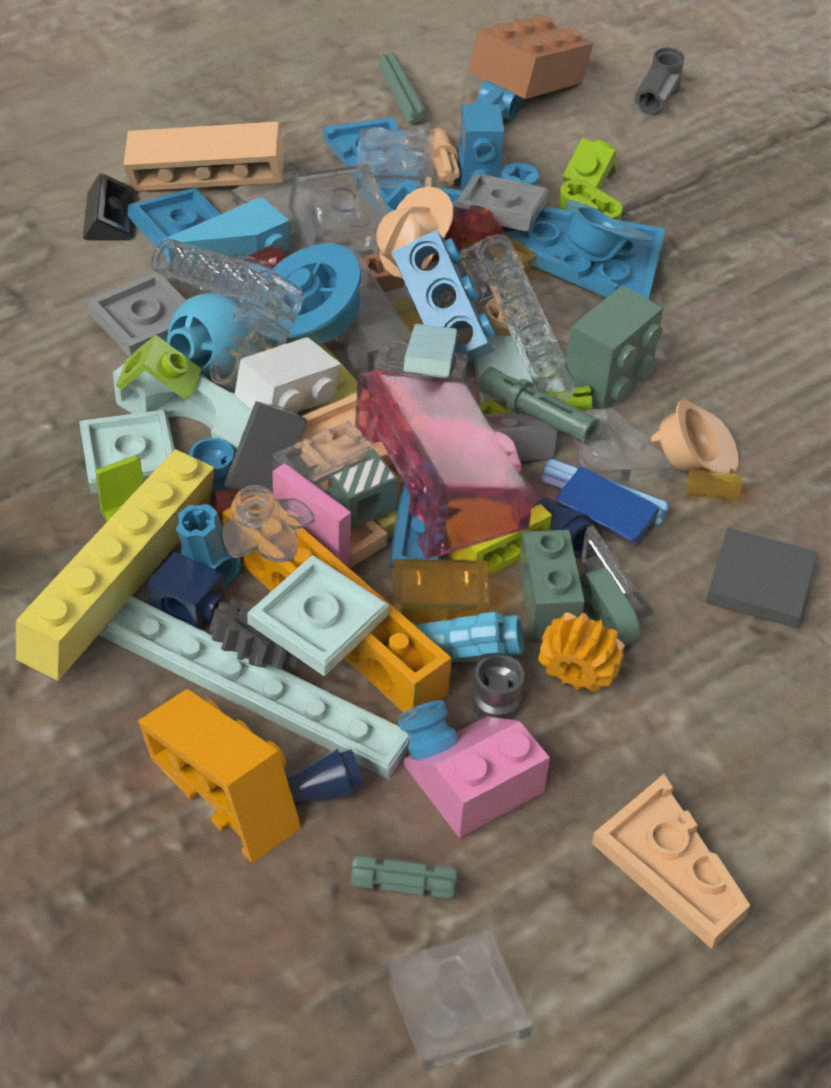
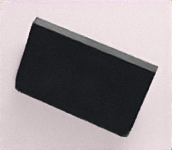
[83,173,134,241]

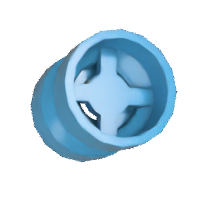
[189,438,235,501]

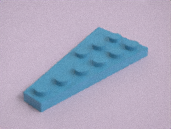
[439,187,666,299]

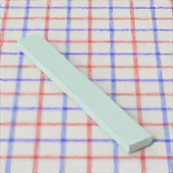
[99,596,410,779]

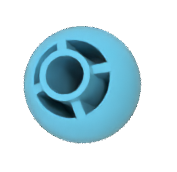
[167,293,253,379]

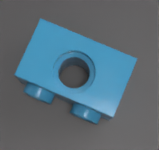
[458,104,504,191]

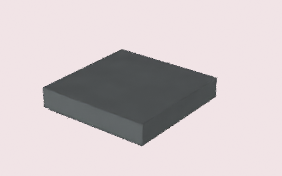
[705,527,817,628]

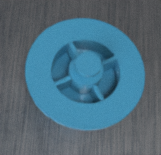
[253,243,362,345]

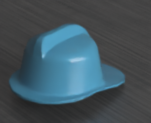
[565,200,653,262]

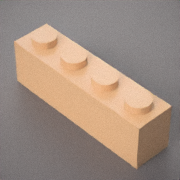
[123,122,285,191]

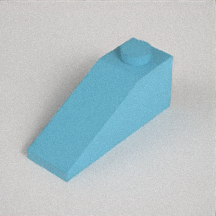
[163,197,290,275]

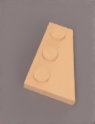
[592,774,751,949]

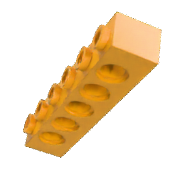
[223,490,452,713]

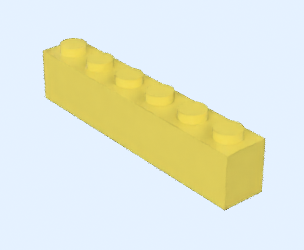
[16,449,214,681]

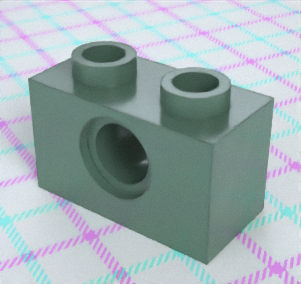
[518,530,585,641]

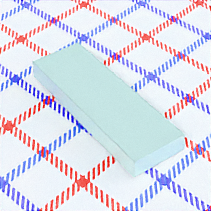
[403,324,457,378]

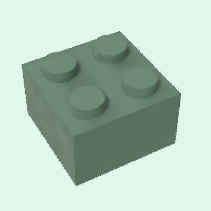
[564,285,663,413]

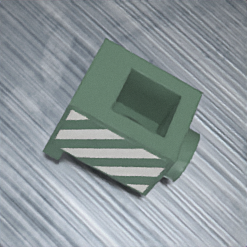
[324,450,398,529]

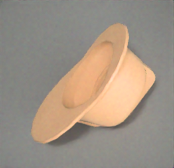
[376,186,453,278]
[650,399,739,476]

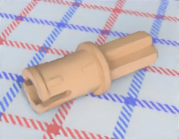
[426,128,460,186]

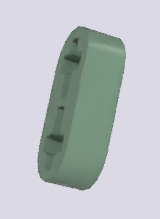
[580,568,640,646]

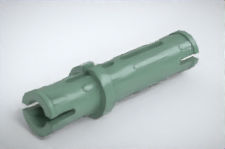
[478,366,600,445]

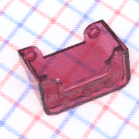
[355,369,536,559]

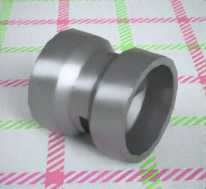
[472,654,525,720]

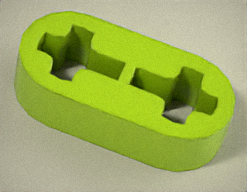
[558,179,623,220]

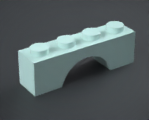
[112,363,252,453]

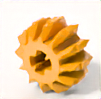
[538,612,625,692]

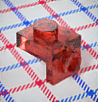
[444,205,503,249]

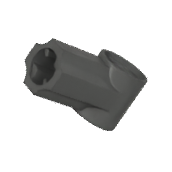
[634,47,685,115]

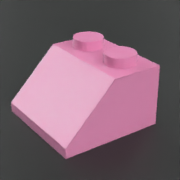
[403,716,550,838]

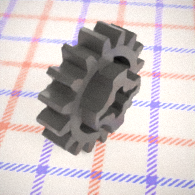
[210,597,304,669]

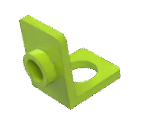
[116,334,201,400]
[95,455,143,521]

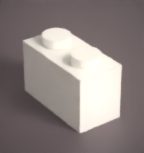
[234,337,341,413]

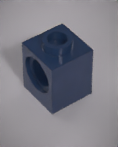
[147,552,226,631]

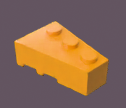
[138,689,301,864]

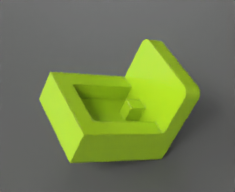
[562,138,619,190]

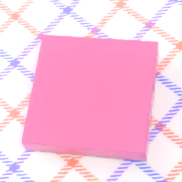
[272,463,351,569]

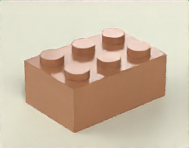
[468,14,594,99]

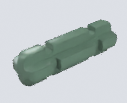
[351,855,457,898]

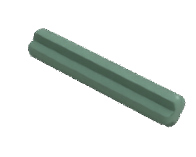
[378,52,426,125]

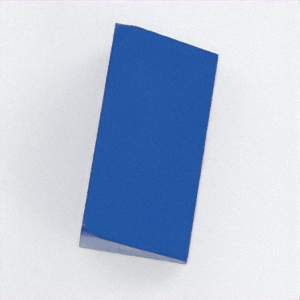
[555,466,659,547]

